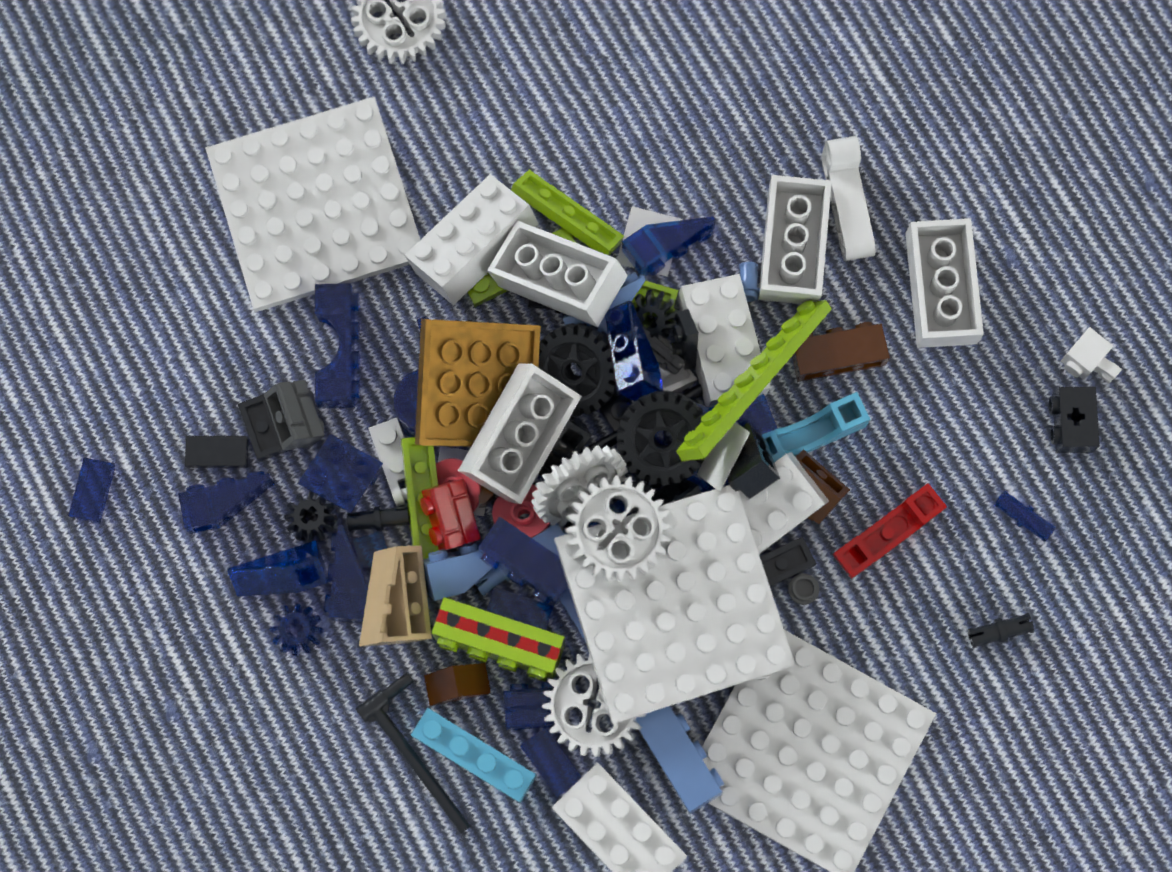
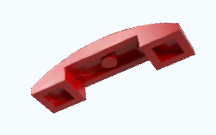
[832,483,947,579]

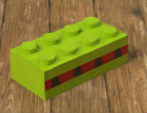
[431,597,566,682]

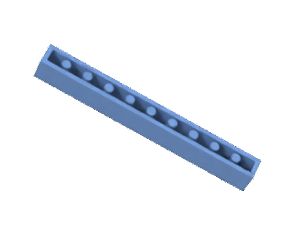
[526,523,724,814]

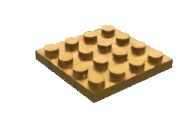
[415,319,541,447]

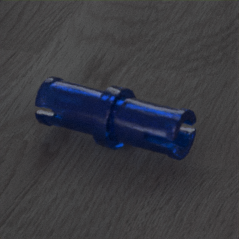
[993,490,1056,542]

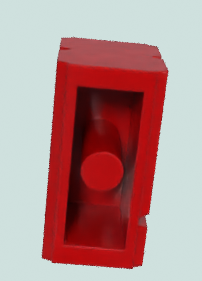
[420,479,481,550]

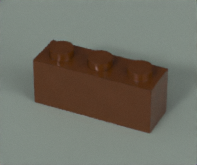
[792,322,890,382]

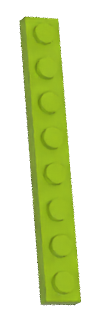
[676,300,832,461]

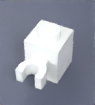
[1061,327,1122,384]

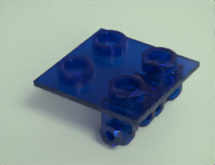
[298,434,383,513]

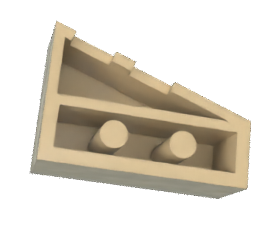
[359,545,432,647]

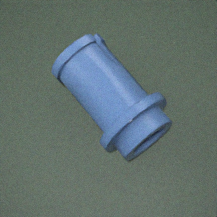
[739,262,760,302]
[475,559,514,596]

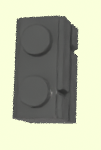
[264,380,325,451]

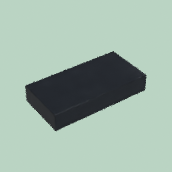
[185,436,249,468]

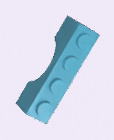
[761,392,870,463]
[411,708,537,804]

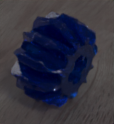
[270,603,324,657]

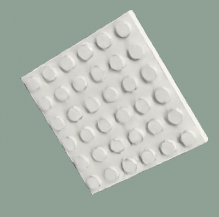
[206,96,420,312]
[554,485,795,724]
[702,630,936,872]

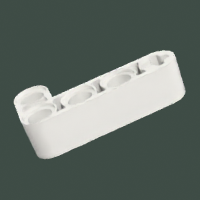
[822,136,876,261]

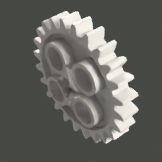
[351,0,446,64]
[531,445,628,526]
[565,476,671,582]
[542,653,646,757]

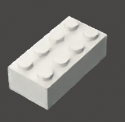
[404,174,539,306]
[758,175,832,304]
[905,218,984,348]
[487,220,628,327]
[677,274,770,410]
[458,363,582,504]
[738,452,829,554]
[551,762,687,872]

